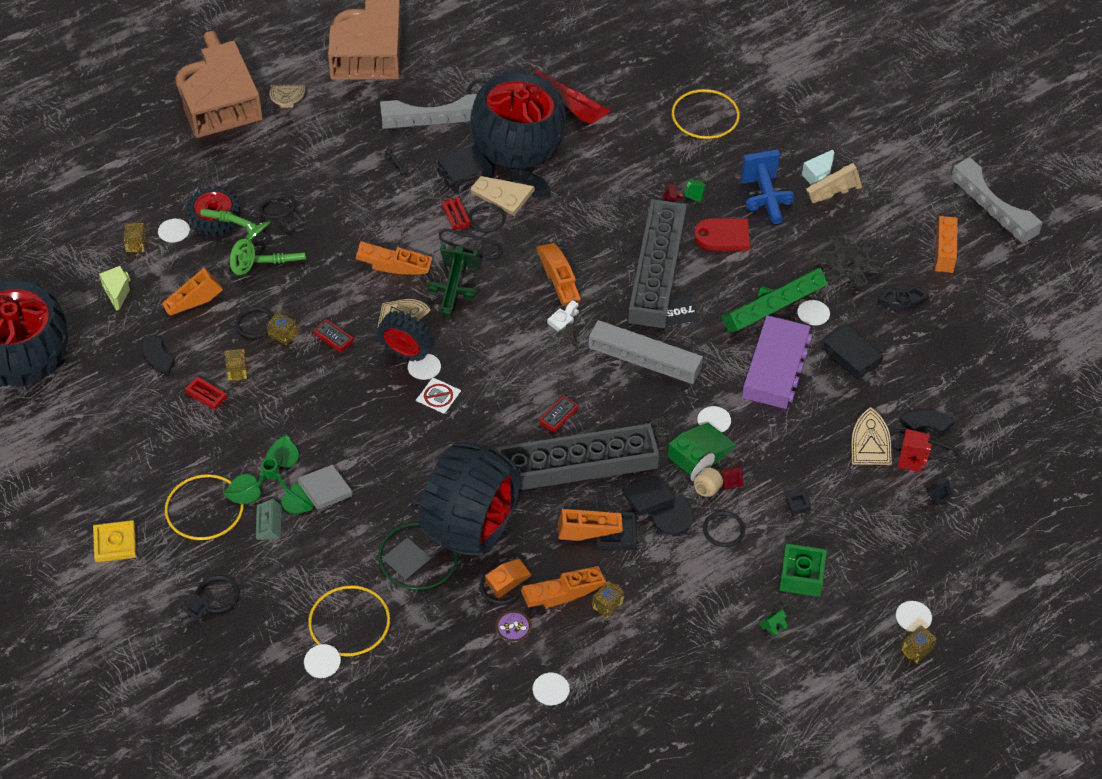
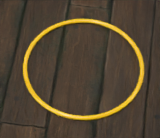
[672,89,740,139]
[165,474,244,540]
[308,586,390,656]

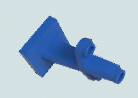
[740,149,794,224]

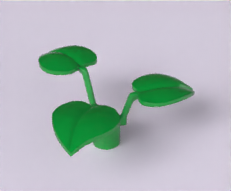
[223,435,314,514]

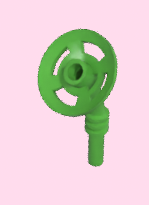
[201,209,271,246]
[230,239,306,275]

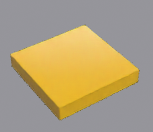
[93,520,136,563]

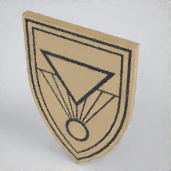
[270,85,306,108]
[378,299,430,326]
[851,407,892,465]

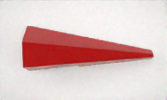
[534,69,611,124]

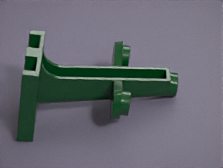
[426,244,481,317]

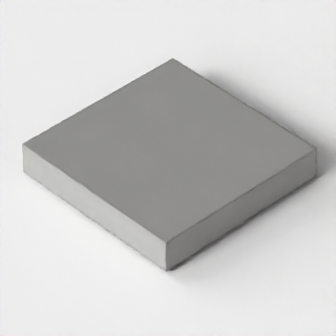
[298,465,352,510]

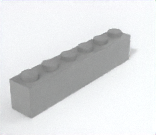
[589,320,703,385]

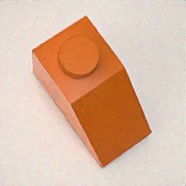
[485,559,531,599]

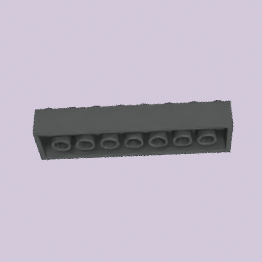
[628,199,687,328]
[496,424,659,490]

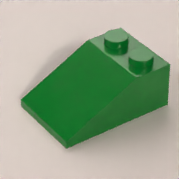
[668,422,736,476]

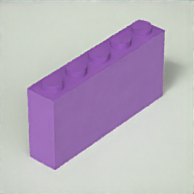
[742,316,812,409]

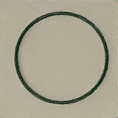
[378,522,458,590]

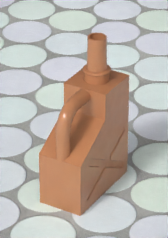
[328,0,401,79]
[175,31,263,138]

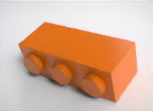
[935,216,958,273]

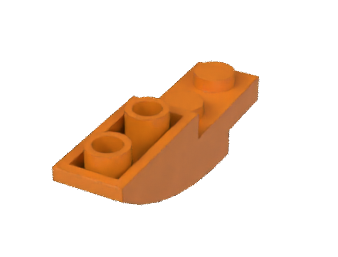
[356,241,432,275]
[537,243,581,307]
[521,566,606,608]

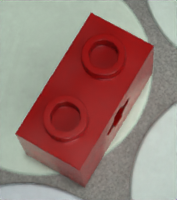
[897,429,932,473]

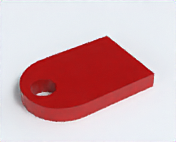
[694,219,750,251]

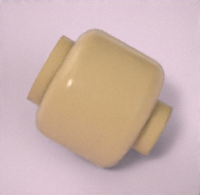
[694,468,723,497]

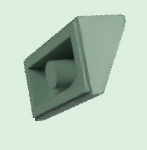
[256,499,282,540]

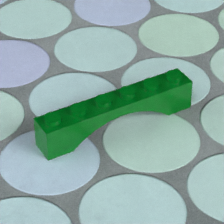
[721,267,828,333]

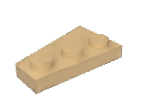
[806,163,862,203]
[470,176,535,216]

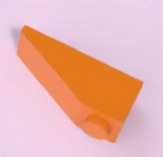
[162,268,223,316]
[558,509,623,541]

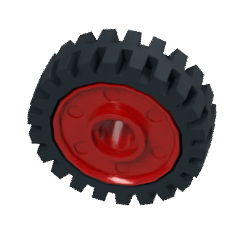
[186,186,241,236]
[376,311,434,362]

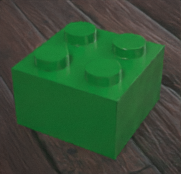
[779,544,826,597]

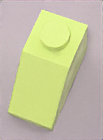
[99,266,131,311]

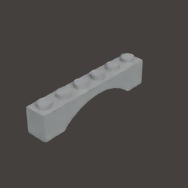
[380,94,477,129]
[951,157,1042,243]

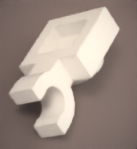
[547,300,579,334]

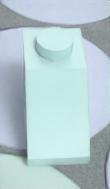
[802,150,834,185]

